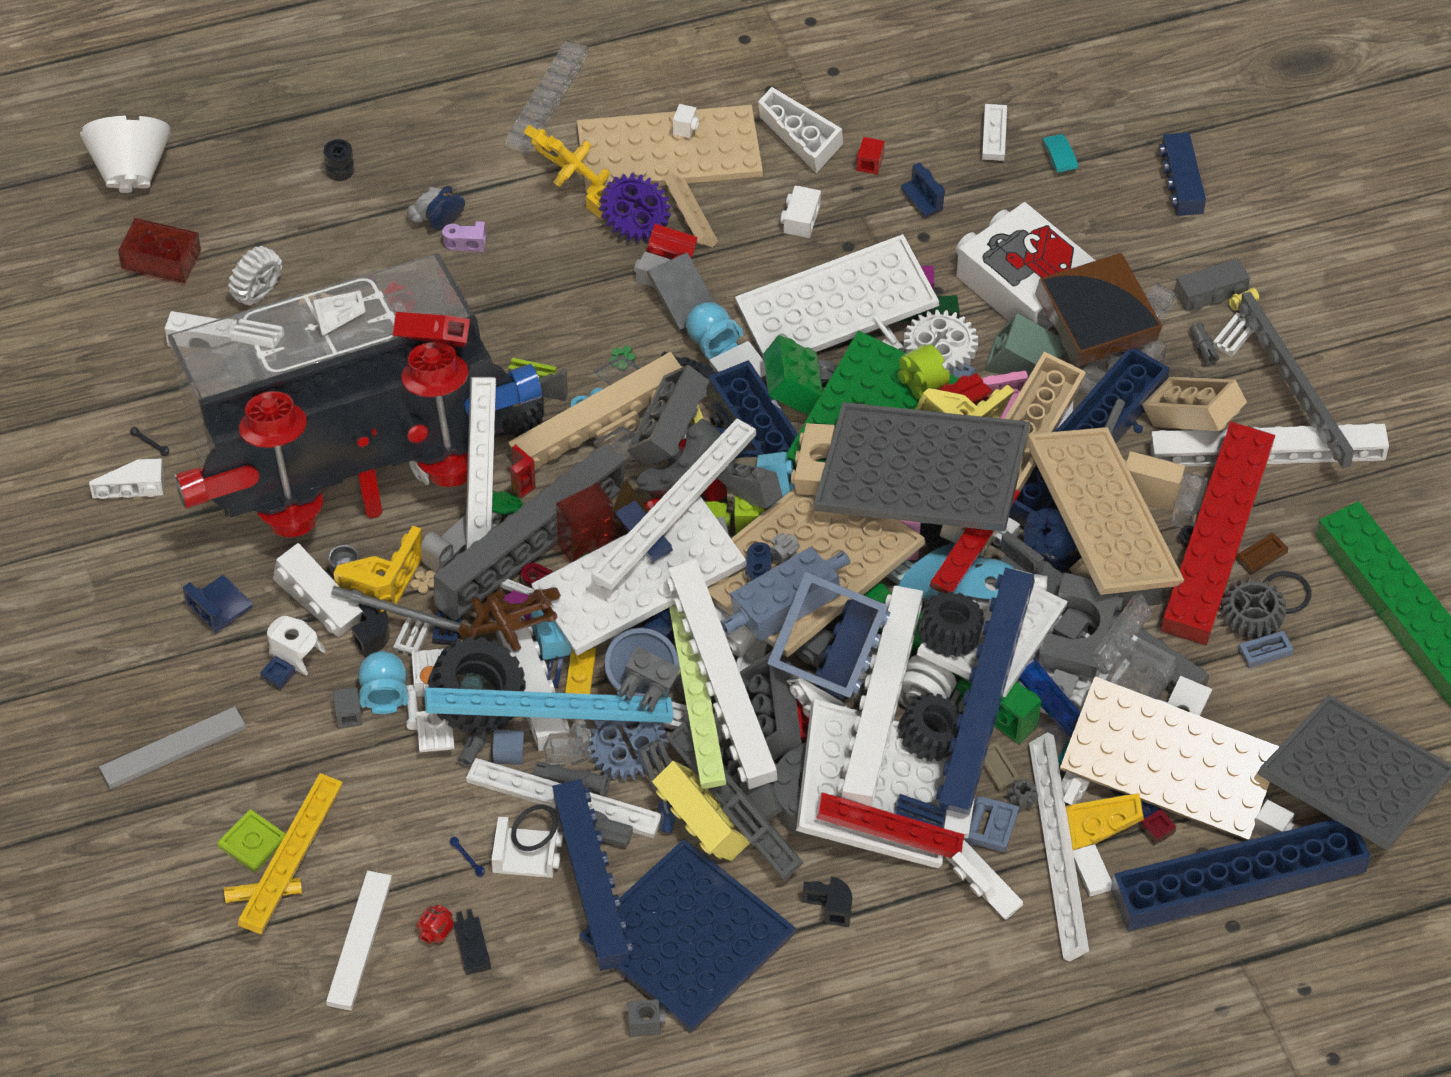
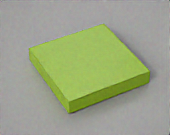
[217,809,286,874]

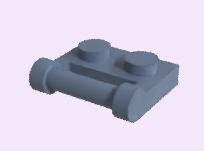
[964,796,1019,853]

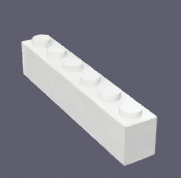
[495,616,570,751]

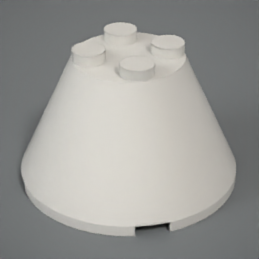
[80,116,171,193]

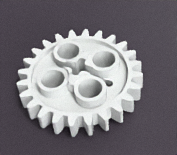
[904,310,978,373]

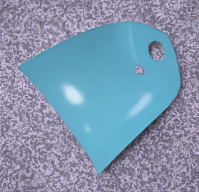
[898,543,1013,599]

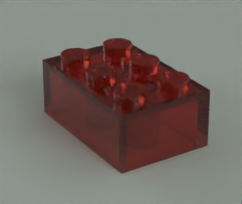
[118,218,201,283]
[556,483,614,563]

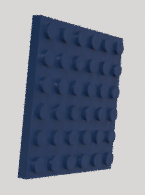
[579,839,796,1033]

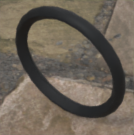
[1263,571,1312,614]
[511,804,558,851]

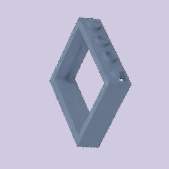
[767,571,891,698]

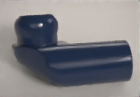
[658,800,676,834]

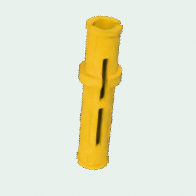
[224,877,302,903]

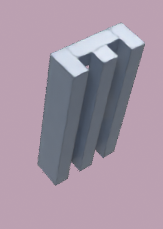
[1238,631,1294,668]

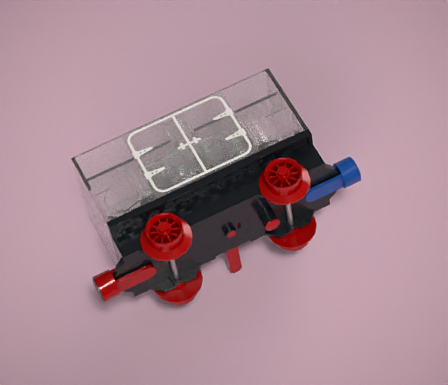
[167,253,542,537]

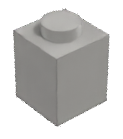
[634,252,670,288]

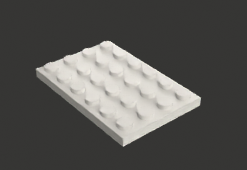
[917,564,1068,697]

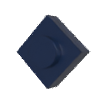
[260,656,295,689]

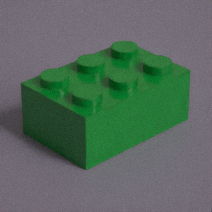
[763,335,823,415]

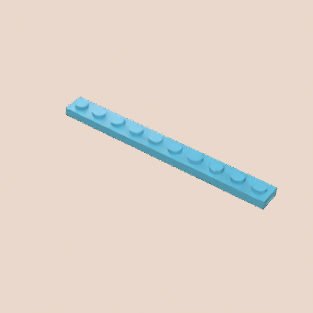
[424,688,674,723]

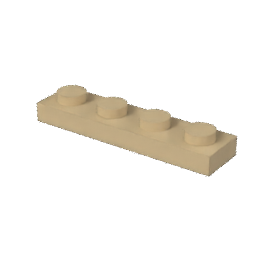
[664,173,718,248]

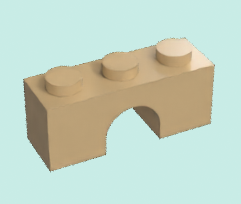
[791,423,835,495]

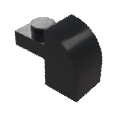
[351,603,390,658]
[802,876,853,927]

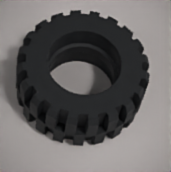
[427,637,526,735]

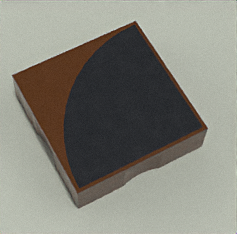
[1035,252,1162,367]

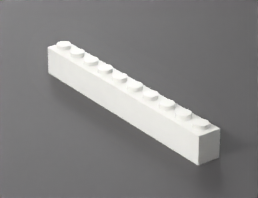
[1150,423,1389,467]
[666,559,777,789]
[838,586,923,807]

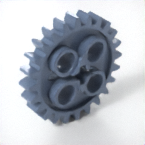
[587,720,668,781]

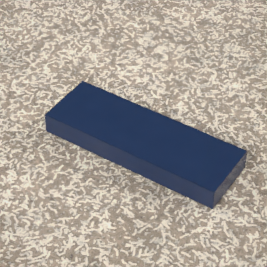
[615,500,673,562]

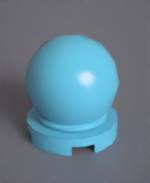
[686,302,743,360]
[358,651,409,714]

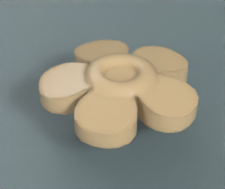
[411,570,435,594]

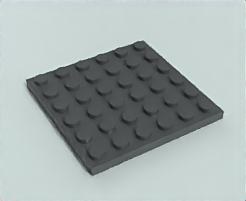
[1257,694,1451,851]

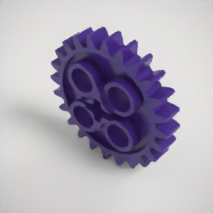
[598,173,671,243]

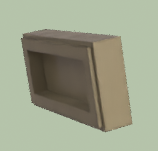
[983,741,1021,793]

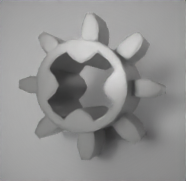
[770,533,800,563]

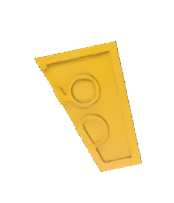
[1066,793,1144,850]

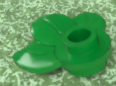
[492,490,524,515]

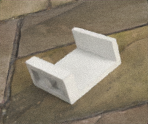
[492,817,563,878]

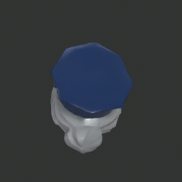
[407,186,465,230]

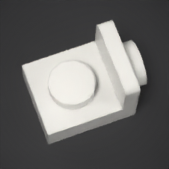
[1062,772,1090,805]

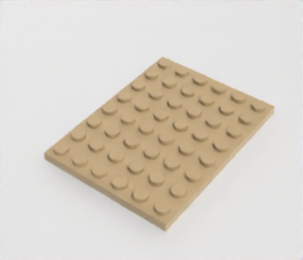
[707,488,925,657]

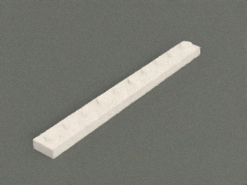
[591,419,756,590]
[1029,732,1089,961]

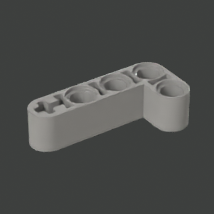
[421,512,502,572]

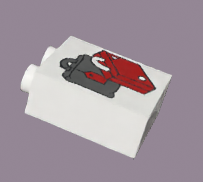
[956,202,1096,330]

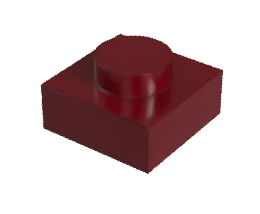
[1141,809,1177,844]

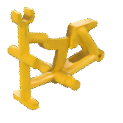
[523,125,610,194]

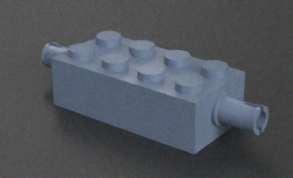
[720,547,851,642]

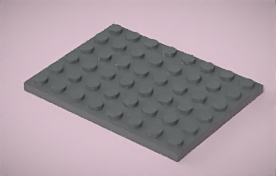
[814,402,1030,532]

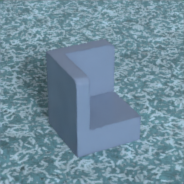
[493,730,524,765]

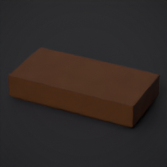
[1236,533,1288,575]

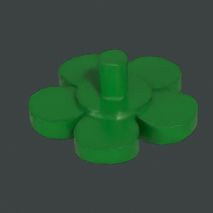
[609,345,636,368]

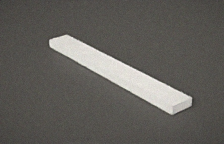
[465,377,496,551]
[466,758,662,839]

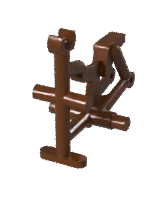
[458,587,561,651]

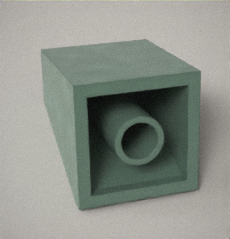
[984,313,1064,378]

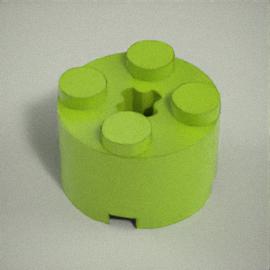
[898,344,950,399]

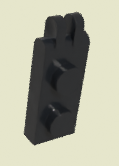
[454,909,491,975]

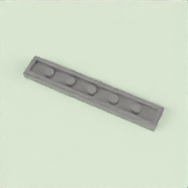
[99,707,246,790]

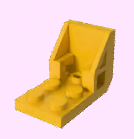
[333,526,422,613]

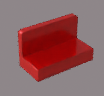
[510,444,536,499]

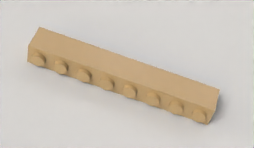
[508,352,682,470]

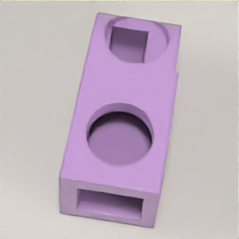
[442,221,486,252]

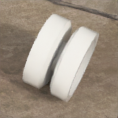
[899,655,956,708]

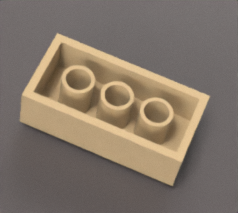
[1142,377,1247,431]

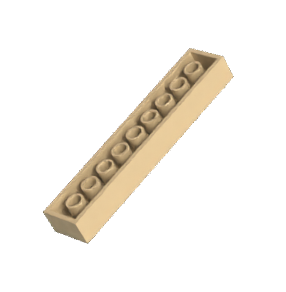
[940,352,1086,557]

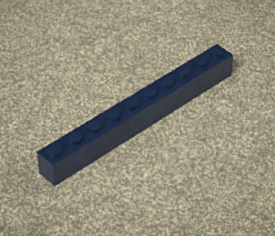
[936,567,1035,815]

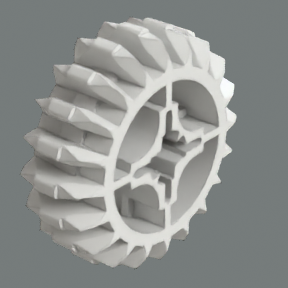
[228,246,282,306]

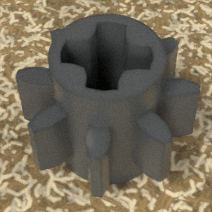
[1007,779,1039,811]

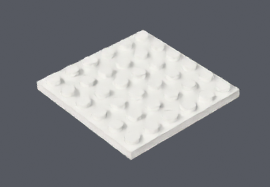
[796,699,952,869]

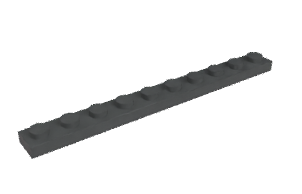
[1239,292,1354,469]

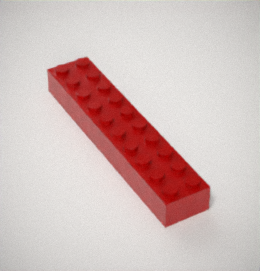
[1161,421,1276,645]

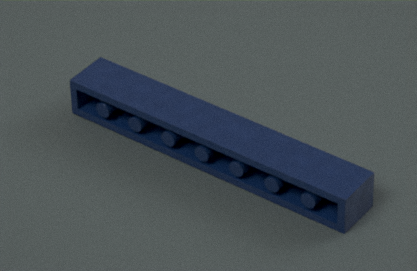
[552,779,633,971]

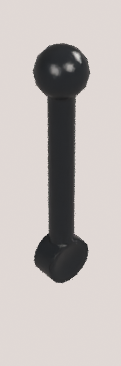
[130,427,169,456]

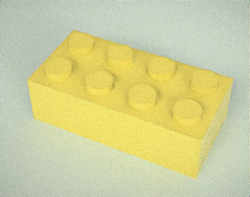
[652,761,750,861]

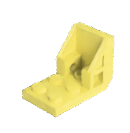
[915,385,1014,418]

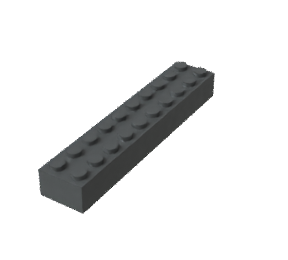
[434,444,625,621]

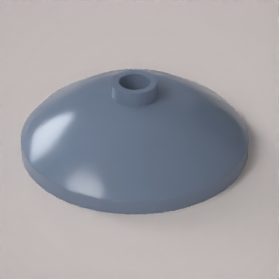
[605,628,679,696]

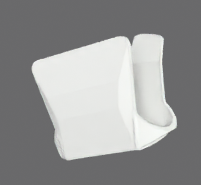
[267,616,326,676]

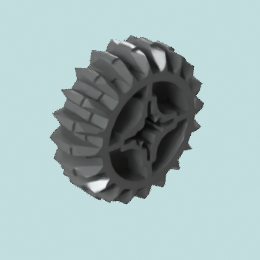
[1221,577,1287,639]

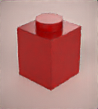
[856,137,885,175]

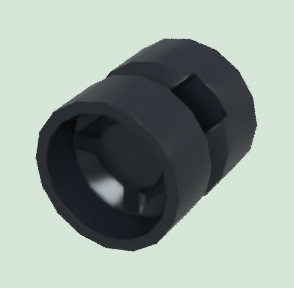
[323,139,354,181]

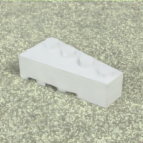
[758,87,843,174]
[273,543,362,638]

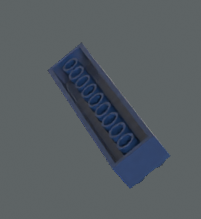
[1009,348,1170,527]
[1111,819,1371,932]

